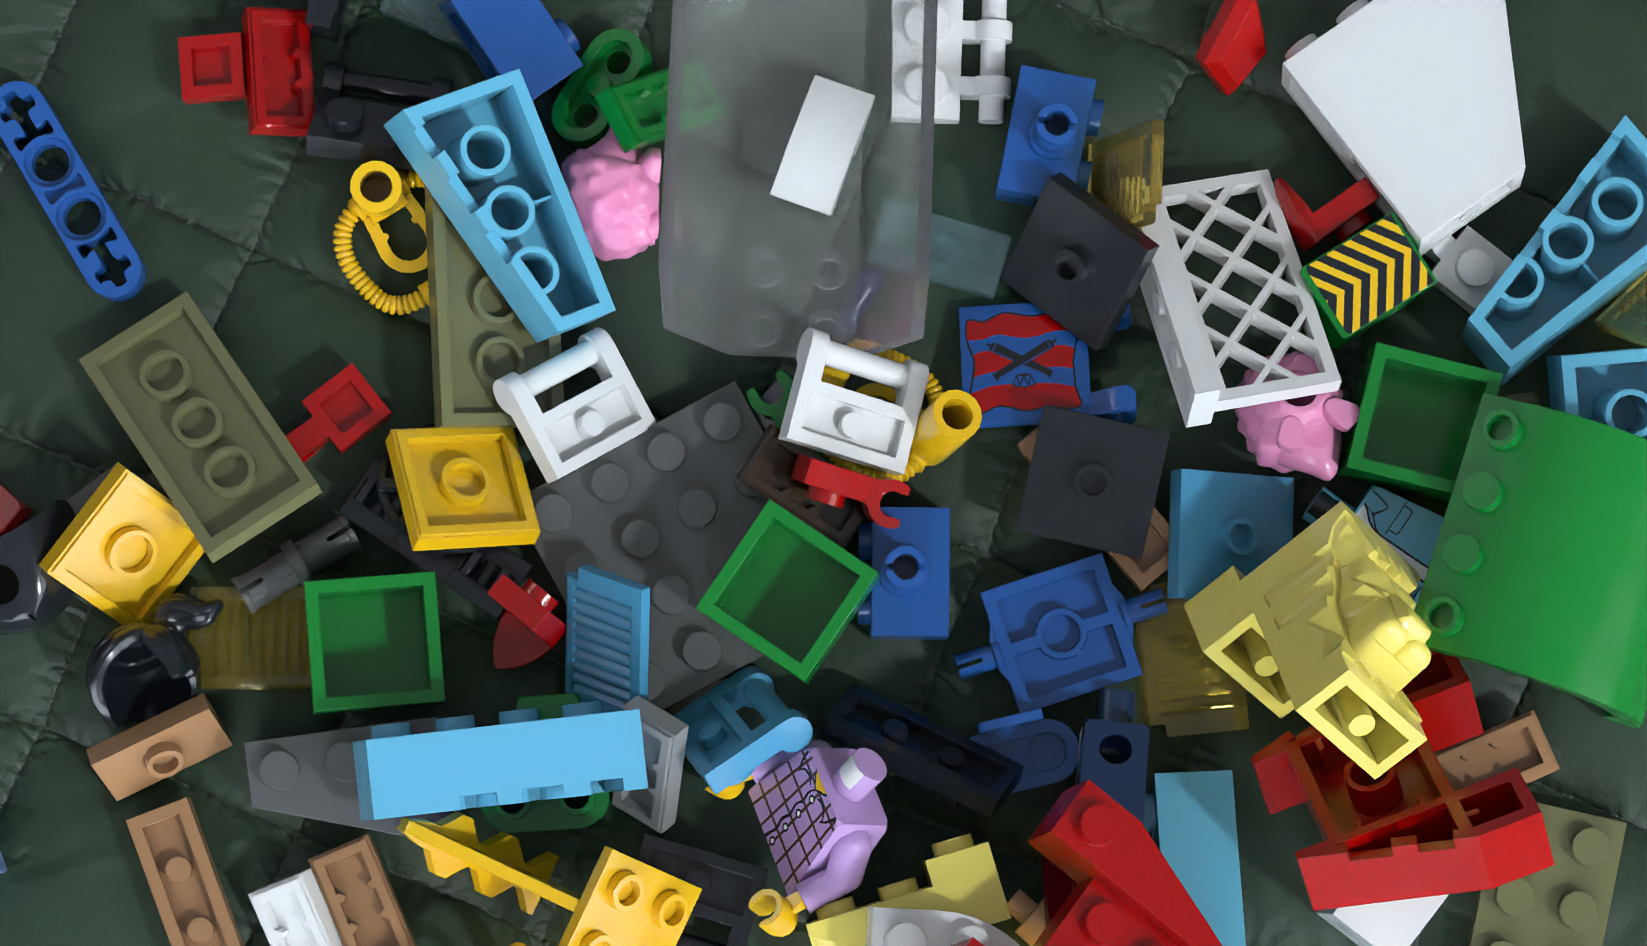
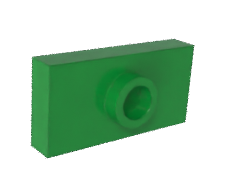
[595,59,723,153]

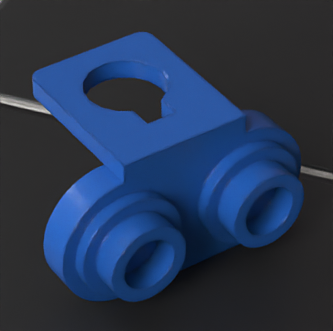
[969,709,1079,793]

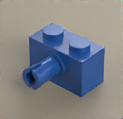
[994,65,1105,207]
[858,507,950,640]

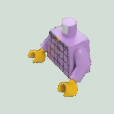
[705,740,888,937]

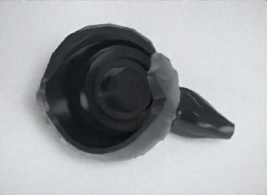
[86,593,224,730]

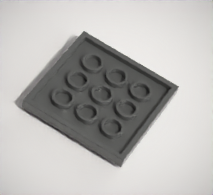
[530,381,769,711]

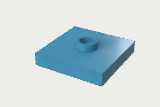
[1167,468,1294,600]

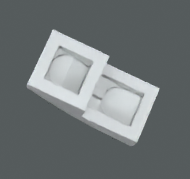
[770,75,876,216]

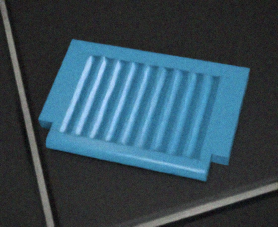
[565,564,650,713]

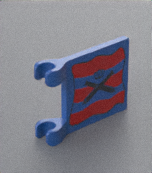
[959,303,1137,428]

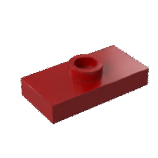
[242,7,315,137]

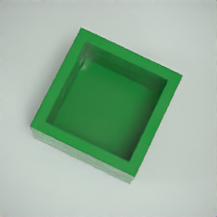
[1336,342,1503,503]
[696,499,880,685]
[303,571,445,716]

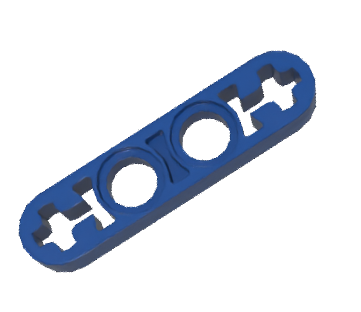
[0,81,147,302]

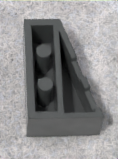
[244,716,457,837]

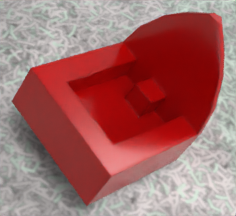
[1275,177,1380,253]
[487,574,566,670]

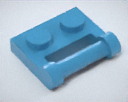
[673,666,813,795]

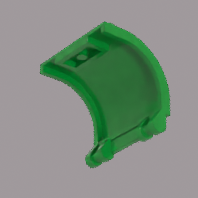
[1415,393,1647,729]

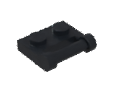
[307,61,454,170]
[637,833,769,946]

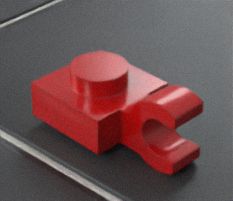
[286,363,392,463]
[791,454,911,529]

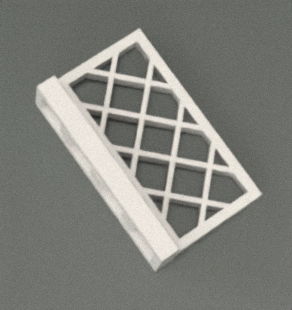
[1118,169,1342,428]

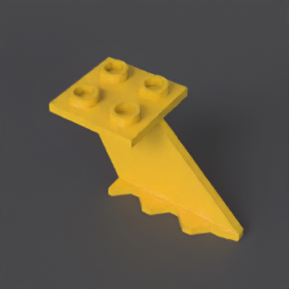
[397,811,702,946]

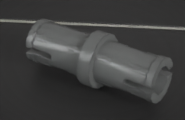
[231,513,363,614]

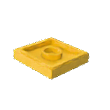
[385,427,541,551]
[39,462,205,625]

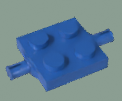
[953,553,1169,713]

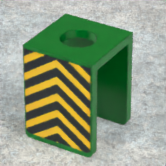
[1299,212,1438,350]

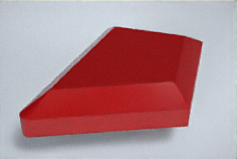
[1195,0,1268,96]

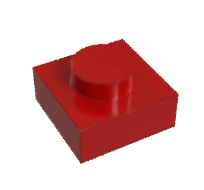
[178,32,247,105]

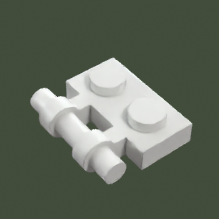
[896,0,1013,125]

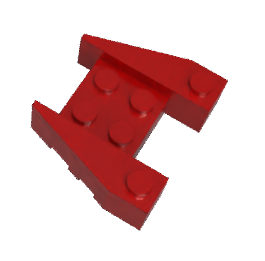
[1250,650,1555,911]
[951,779,1222,946]

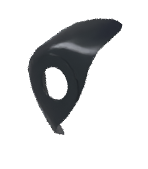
[0,500,75,635]

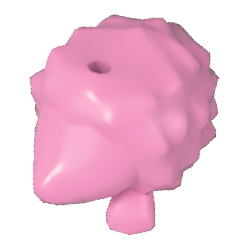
[562,127,661,261]
[1235,350,1359,481]

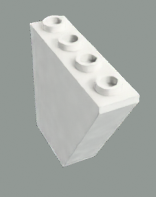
[1281,0,1526,256]

